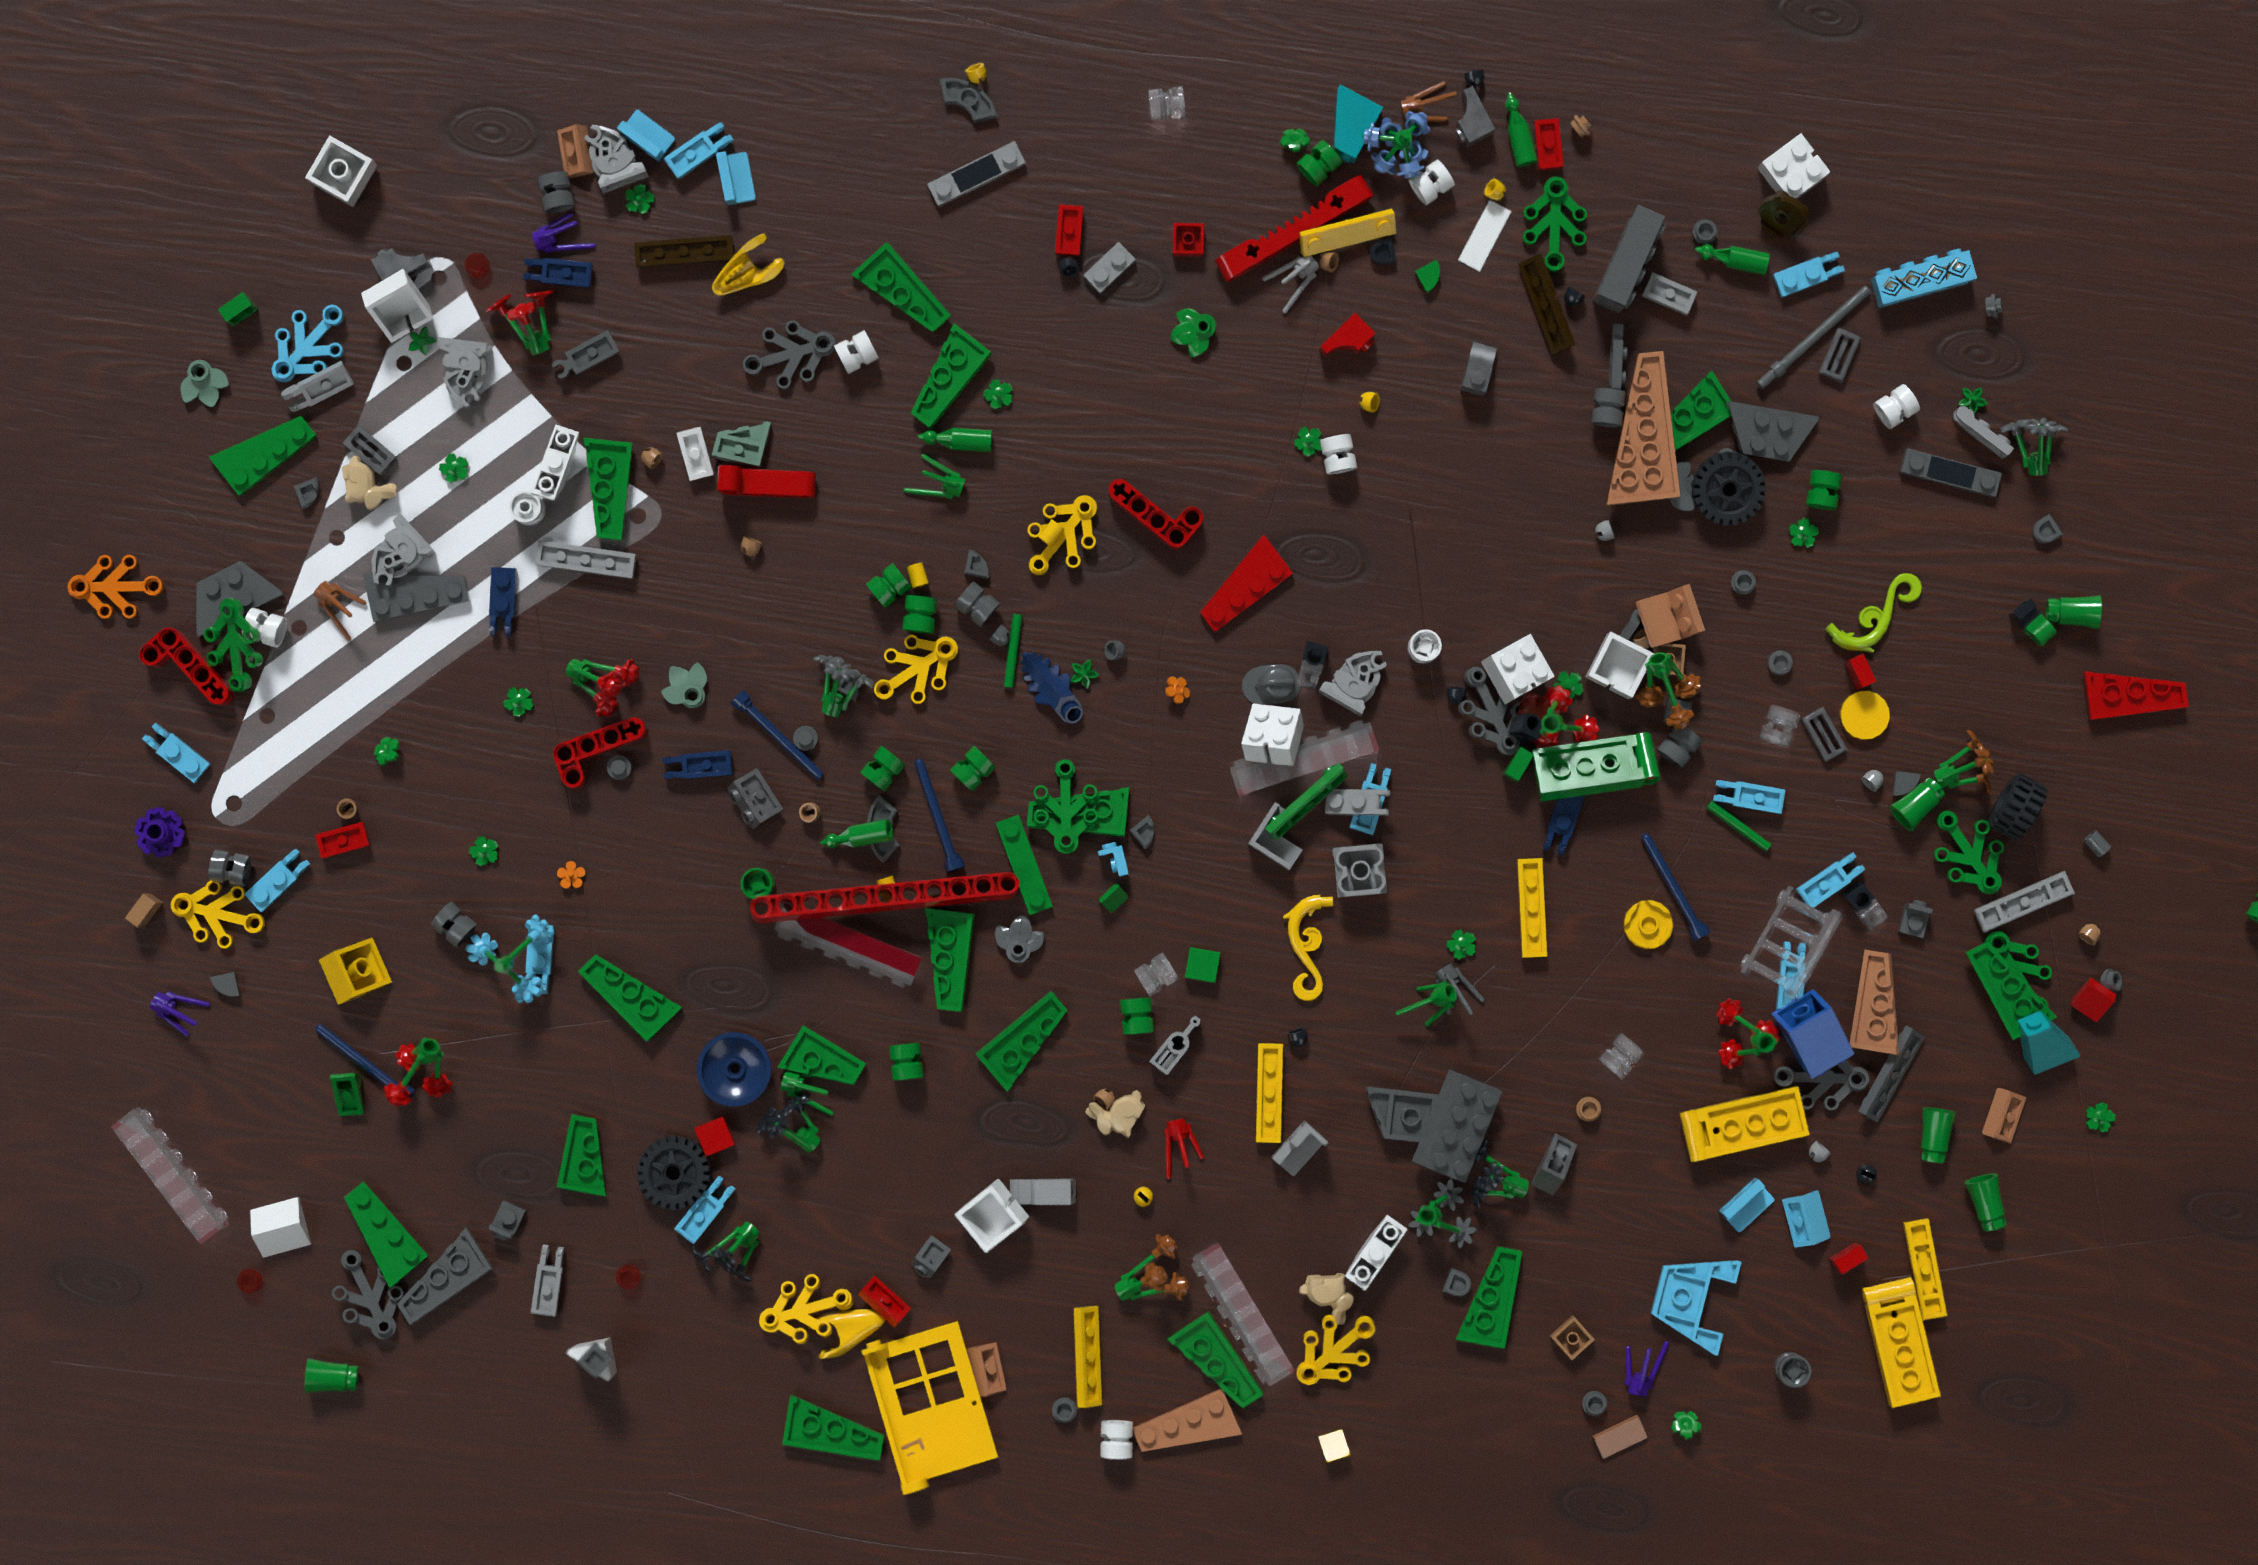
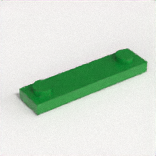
[1265,762,1348,841]
[996,814,1053,915]

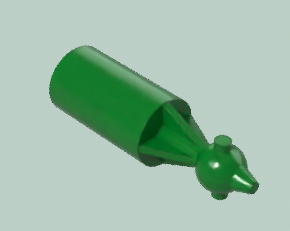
[1505,93,1538,167]
[1695,244,1770,275]
[918,428,992,452]
[820,819,894,848]

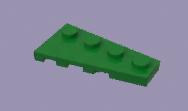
[1455,1246,1522,1349]
[782,1395,884,1461]

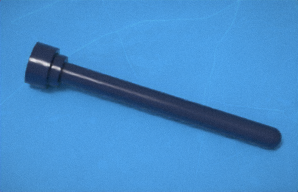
[730,690,824,780]
[914,758,965,873]
[1641,833,1711,941]
[315,1024,415,1098]

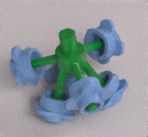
[1363,111,1430,179]

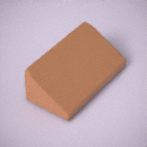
[557,124,595,178]
[1982,1088,2027,1144]
[967,1342,1007,1397]
[1592,1415,1647,1459]

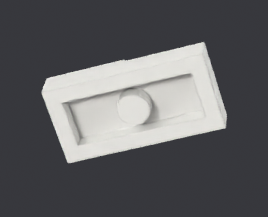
[677,426,714,481]

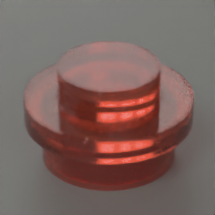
[465,253,490,278]
[616,1264,641,1289]
[237,1269,262,1294]

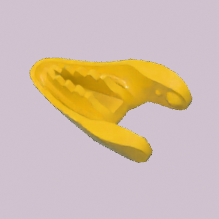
[712,233,784,296]
[808,1309,885,1359]

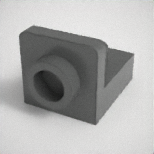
[1898,900,1933,938]
[488,1200,526,1241]
[910,1235,951,1279]

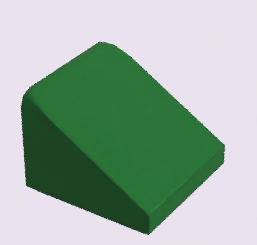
[1099,884,1128,913]

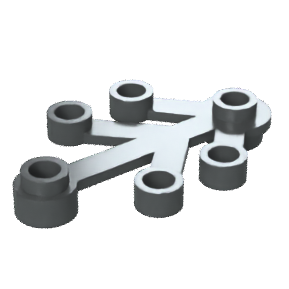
[743,320,836,390]
[1458,667,1527,755]
[1773,1061,1870,1110]
[332,1250,403,1339]

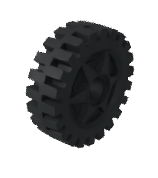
[1691,451,1766,526]
[637,1136,711,1210]

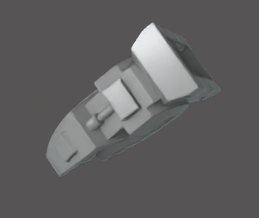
[584,125,649,194]
[439,337,492,408]
[371,513,436,587]
[1318,651,1387,717]

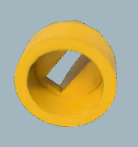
[965,63,987,84]
[1484,178,1506,200]
[1359,392,1380,412]
[1134,1187,1153,1207]

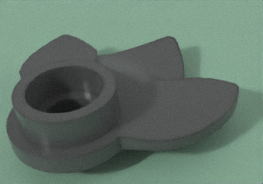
[1670,462,1695,511]
[995,915,1044,964]

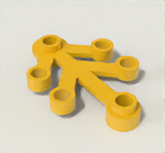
[1028,495,1097,575]
[874,635,958,704]
[171,881,265,948]
[759,1274,854,1344]
[1297,1315,1375,1385]

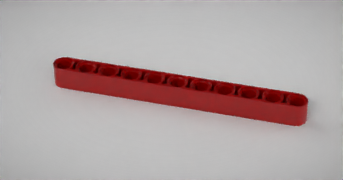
[750,872,1019,923]

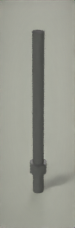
[1756,286,1871,389]

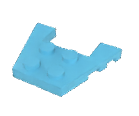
[1651,1260,1741,1356]

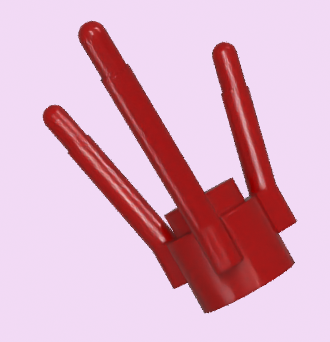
[1164,1118,1204,1179]

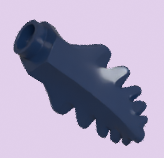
[1020,652,1083,723]

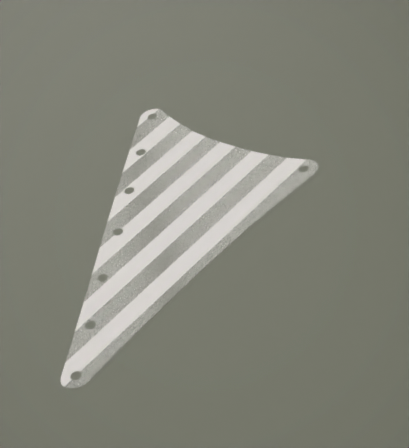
[211,257,662,826]

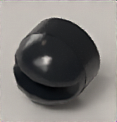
[1464,69,1484,88]
[1059,256,1079,278]
[1564,287,1585,307]
[1447,687,1467,705]
[1287,1028,1308,1047]
[1856,1164,1877,1184]

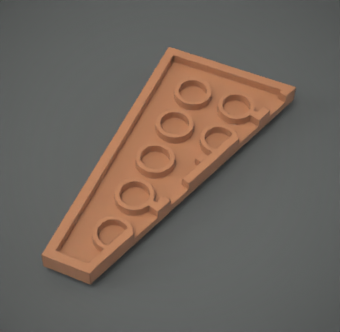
[1606,351,1680,506]

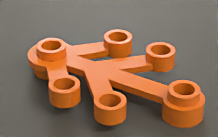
[68,555,164,619]

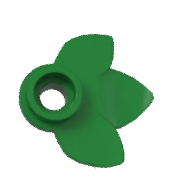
[1170,308,1217,357]

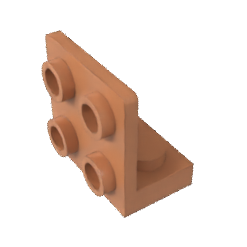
[1636,584,1705,648]

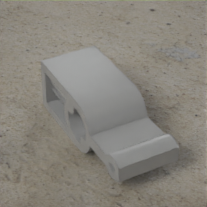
[1150,1016,1200,1075]
[1010,1179,1076,1205]

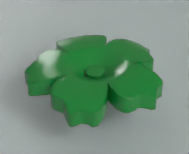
[1280,129,1310,153]
[625,184,654,214]
[983,379,1013,409]
[1294,426,1322,457]
[439,453,469,483]
[1789,518,1819,548]
[1554,671,1584,698]
[503,687,534,717]
[374,737,400,766]
[469,836,499,866]
[1446,929,1476,960]
[2086,1102,2116,1132]
[1671,1411,1702,1440]

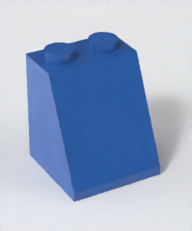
[1771,989,1854,1079]

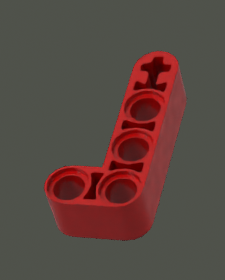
[717,465,816,498]
[1109,479,1203,550]
[139,627,234,706]
[553,717,648,789]

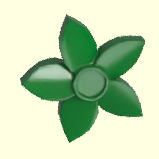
[408,326,436,355]
[1957,387,1988,414]
[1071,659,1099,689]

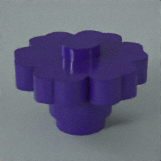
[134,807,186,857]

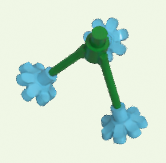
[466,915,554,1003]

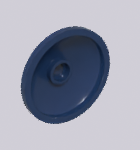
[697,1032,771,1106]

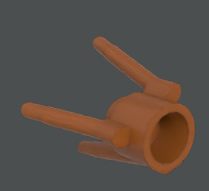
[1401,82,1457,122]
[313,581,366,641]

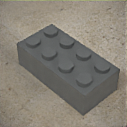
[1593,204,1666,313]
[1412,1069,1503,1183]

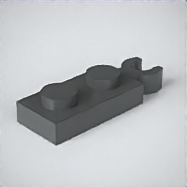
[1609,323,1627,390]
[552,330,621,380]

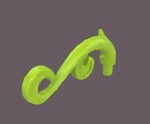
[1825,573,1922,653]

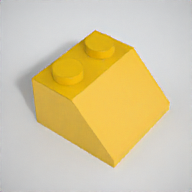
[319,937,392,1005]

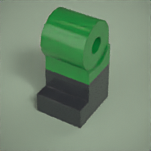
[2009,598,2057,647]

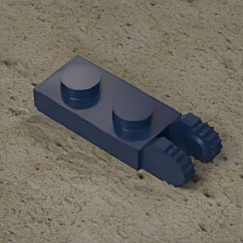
[523,258,593,288]
[489,567,517,637]
[663,750,733,779]
[1542,795,1585,856]

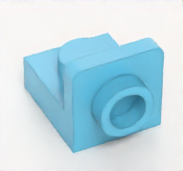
[1098,842,1129,877]

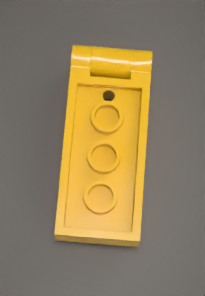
[1679,1086,1810,1162]
[1862,1277,1941,1408]

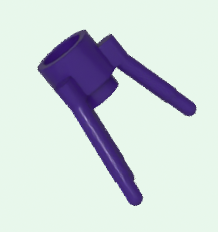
[532,212,596,254]
[150,991,210,1036]
[1625,1341,1669,1396]

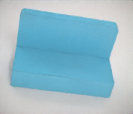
[617,110,675,162]
[716,152,756,206]
[1719,1178,1774,1232]
[1782,1190,1831,1248]

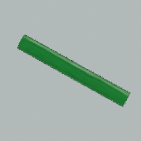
[1004,614,1022,688]
[1706,801,1771,852]

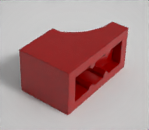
[1319,313,1376,357]

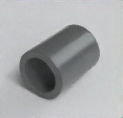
[2083,830,2111,858]

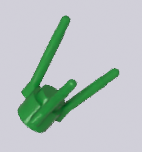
[903,454,965,500]
[1395,981,1457,1026]
[781,1071,833,1116]

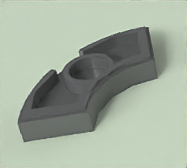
[940,78,998,123]
[867,795,900,864]

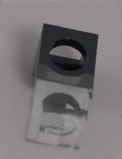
[1296,641,1328,690]
[1840,882,1888,930]

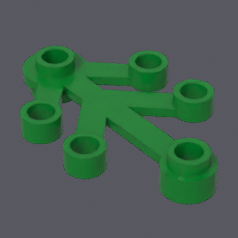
[1522,177,1587,272]
[203,598,263,692]
[1033,759,1098,854]
[1933,811,2004,894]
[1985,931,2052,1007]

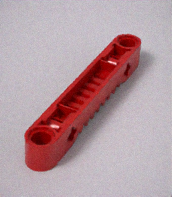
[1215,175,1374,282]

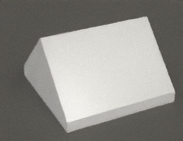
[250,1197,312,1258]
[567,1337,617,1381]

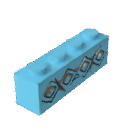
[1870,248,1977,308]

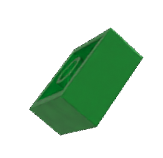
[218,292,258,327]
[1502,747,1534,782]
[1185,947,1220,983]

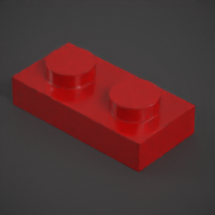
[1533,118,1564,171]
[1055,204,1083,256]
[315,822,371,859]
[858,1275,911,1327]

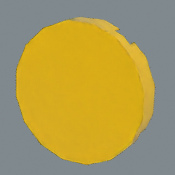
[1840,691,1890,740]
[1623,900,1673,949]

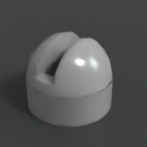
[1595,520,1615,541]
[1861,770,1883,792]
[1809,1141,1831,1162]

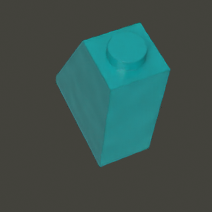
[1333,84,1383,163]
[2017,1011,2080,1075]

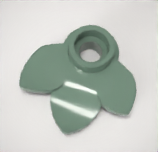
[181,360,229,407]
[661,663,707,708]

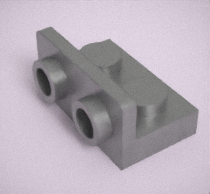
[727,768,783,829]

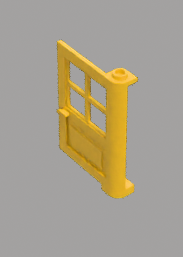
[862,1321,998,1495]

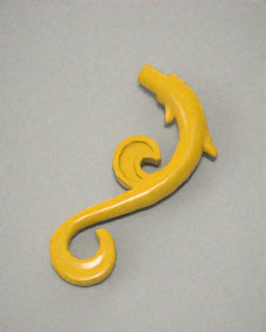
[1283,895,1333,1001]

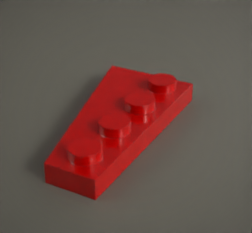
[1200,535,1293,632]
[2083,671,2189,720]

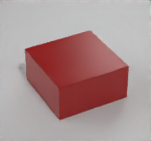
[1173,223,1204,256]
[1844,654,1876,690]
[2071,977,2116,1023]
[694,1116,736,1157]
[1829,1243,1868,1274]

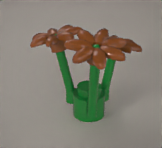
[1934,730,1994,794]

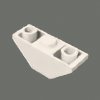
[531,424,579,501]
[1345,1215,1407,1290]

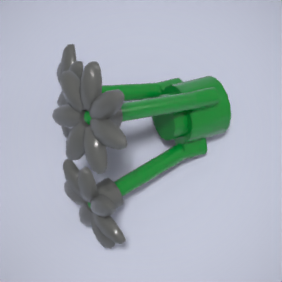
[2000,417,2068,476]
[813,655,875,717]
[1408,1179,1477,1248]

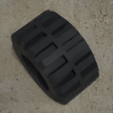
[1989,773,2048,841]

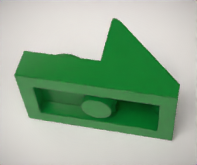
[330,1073,364,1116]

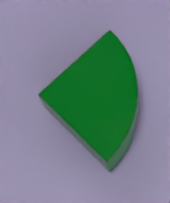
[1415,259,1440,294]

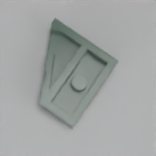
[712,421,771,469]

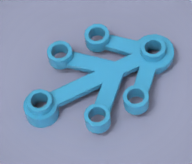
[272,305,344,382]

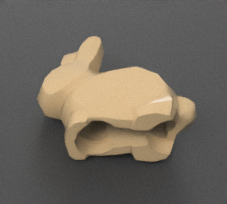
[342,456,397,510]
[1085,1090,1145,1138]
[1299,1273,1354,1325]

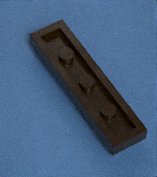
[634,235,734,268]
[1518,254,1576,355]

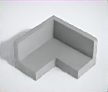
[1248,802,1302,870]
[1272,1121,1329,1176]

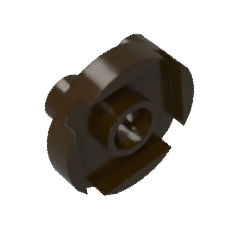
[1758,191,1809,238]

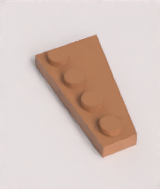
[1850,950,1899,1055]
[1133,1388,1242,1452]

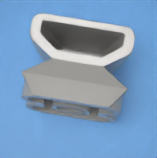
[1332,844,1387,897]

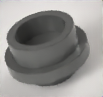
[1692,219,1717,244]
[1985,294,2003,319]
[1731,570,1756,595]
[793,726,818,750]
[607,755,632,780]
[2100,969,2122,993]
[1582,1391,1607,1416]
[1052,1397,1077,1423]

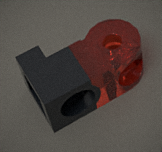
[1508,691,1549,742]

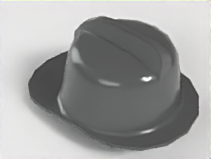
[1242,664,1301,705]

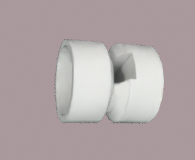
[1409,160,1455,205]
[834,330,879,374]
[1873,384,1920,429]
[1320,434,1357,475]
[509,491,546,526]
[242,608,287,648]
[1407,629,1442,664]
[1101,1420,1133,1459]

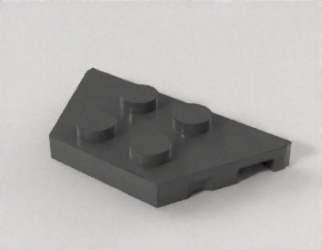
[1726,401,1819,461]
[196,561,284,638]
[1365,1086,1439,1142]

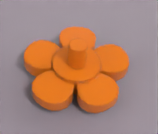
[1165,676,1190,704]
[557,861,586,889]

